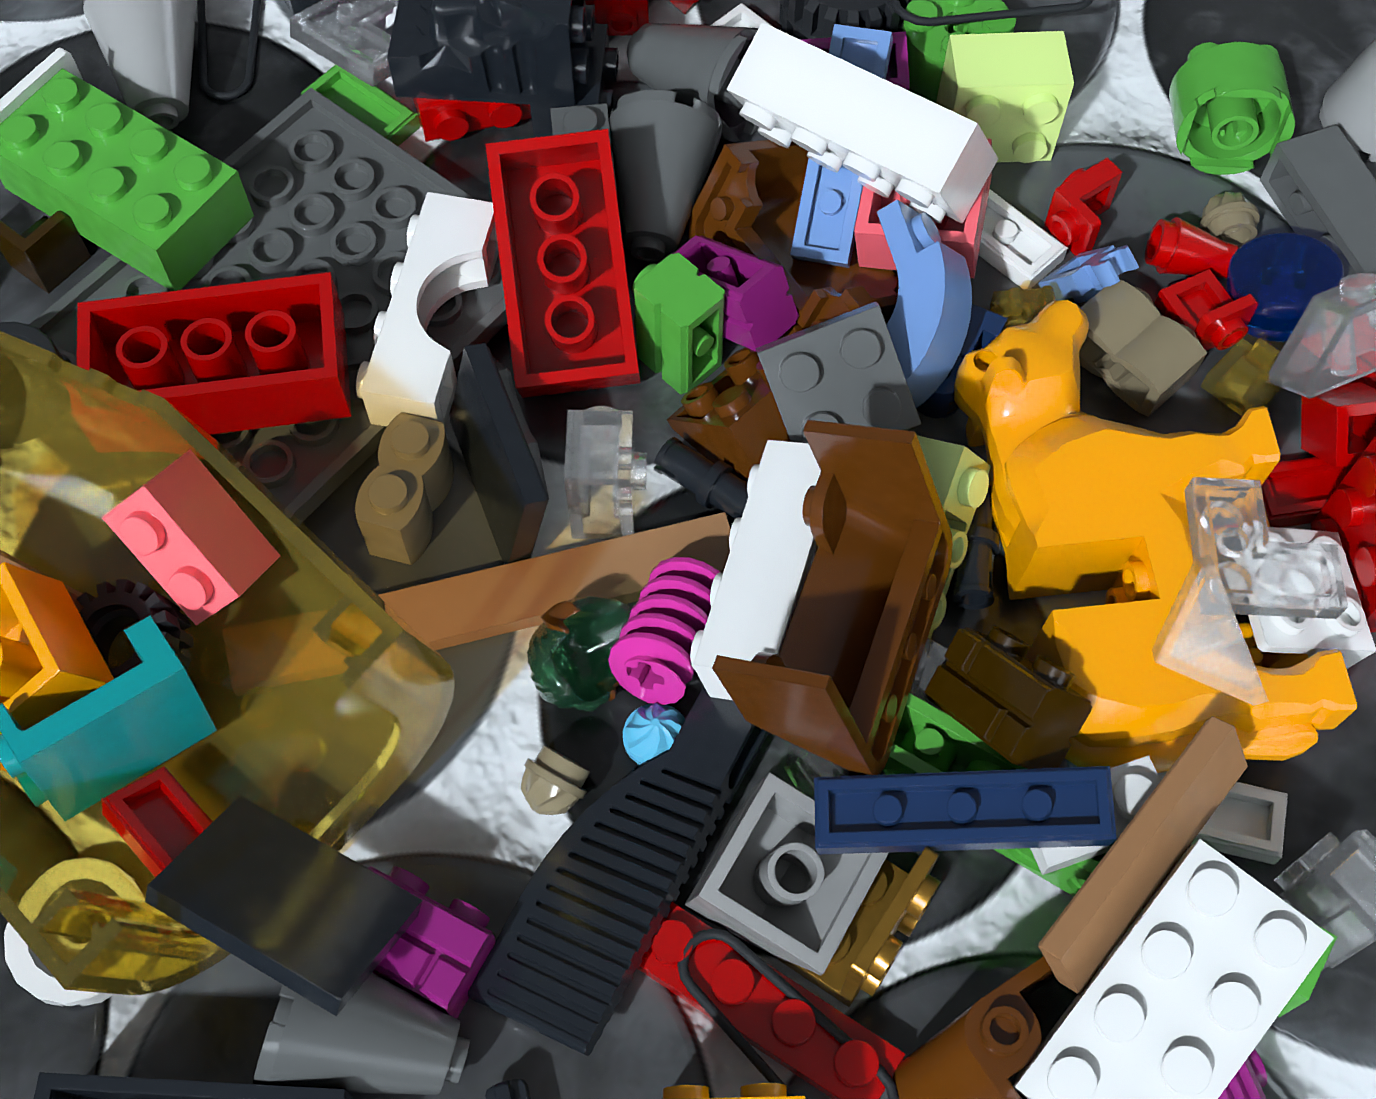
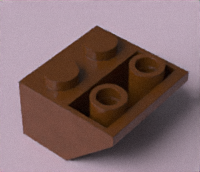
[666,347,791,483]

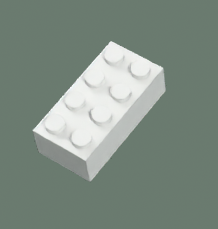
[726,22,998,224]
[1011,839,1334,1099]

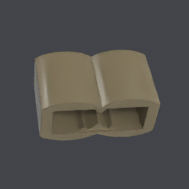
[1079,280,1207,417]
[355,412,454,565]

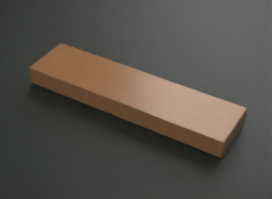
[1038,716,1248,995]

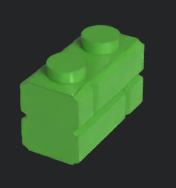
[632,253,725,395]

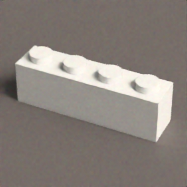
[691,440,821,700]

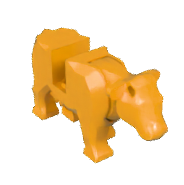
[954,300,1357,773]

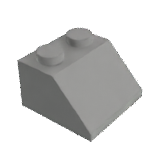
[685,773,889,975]

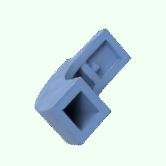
[877,200,972,408]

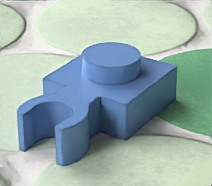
[1038,245,1139,304]

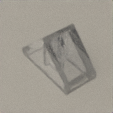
[1152,555,1269,706]

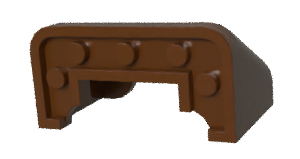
[688,140,899,339]

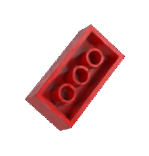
[485,129,641,398]
[76,272,352,449]

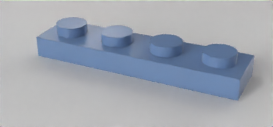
[790,24,893,268]

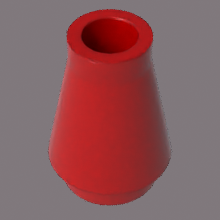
[1145,217,1239,279]

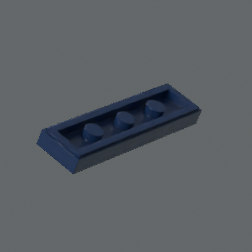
[814,766,1117,855]

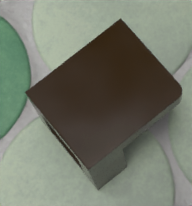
[0,210,91,294]

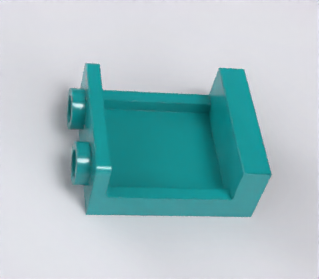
[0,616,217,821]

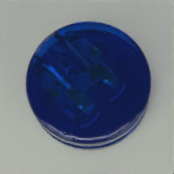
[1226,233,1344,342]

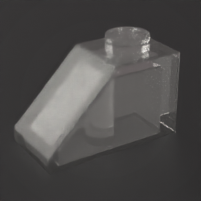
[1269,273,1376,399]

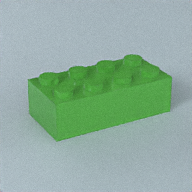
[0,68,254,291]

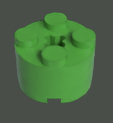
[902,0,1016,103]
[1169,42,1295,175]

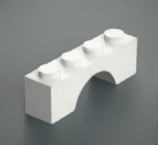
[356,192,499,428]

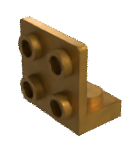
[778,846,941,1007]

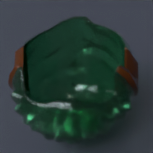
[527,596,631,712]

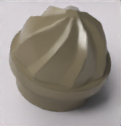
[1200,191,1260,248]
[521,745,590,815]

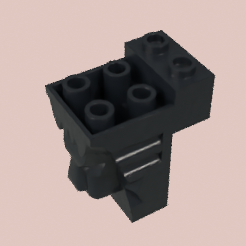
[387,0,619,138]

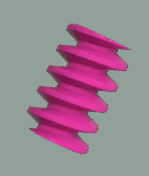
[608,557,719,705]

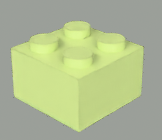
[936,31,1074,163]

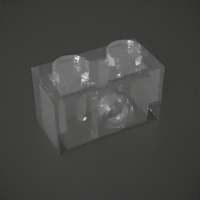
[564,406,647,539]

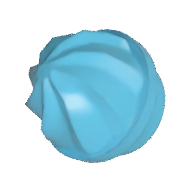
[623,703,686,766]

